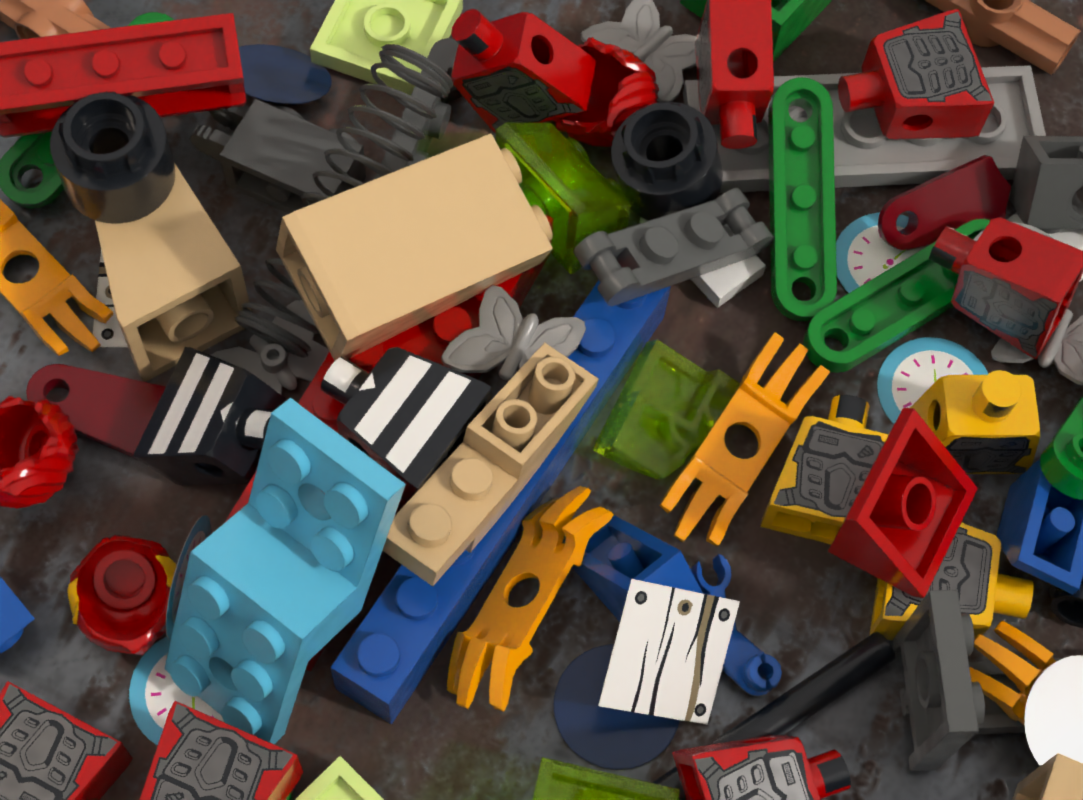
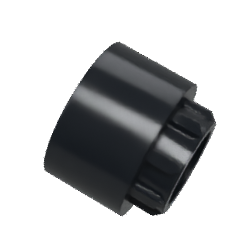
[50,91,175,224]
[611,102,723,221]

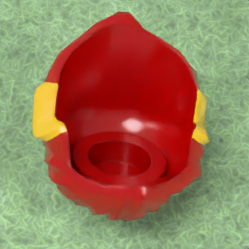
[67,535,177,655]

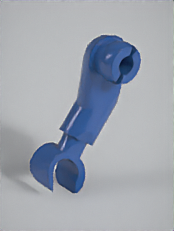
[691,554,782,696]

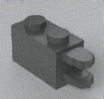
[189,99,366,214]

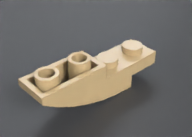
[382,342,599,586]

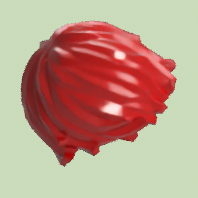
[553,37,659,147]
[0,396,80,509]

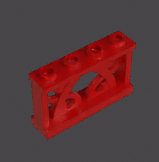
[0,13,246,138]

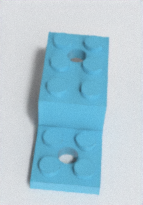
[164,398,406,744]

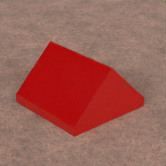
[828,408,978,598]

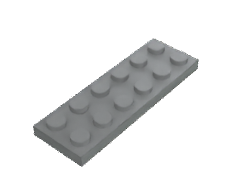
[683,65,1046,193]

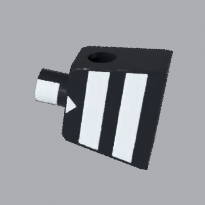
[133,347,286,486]
[321,347,492,503]

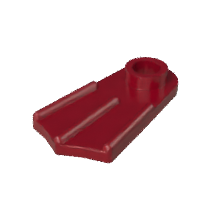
[878,155,1011,250]
[26,364,166,460]

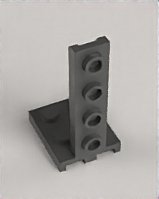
[893,590,1063,771]

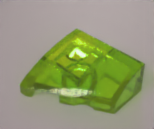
[592,339,740,479]

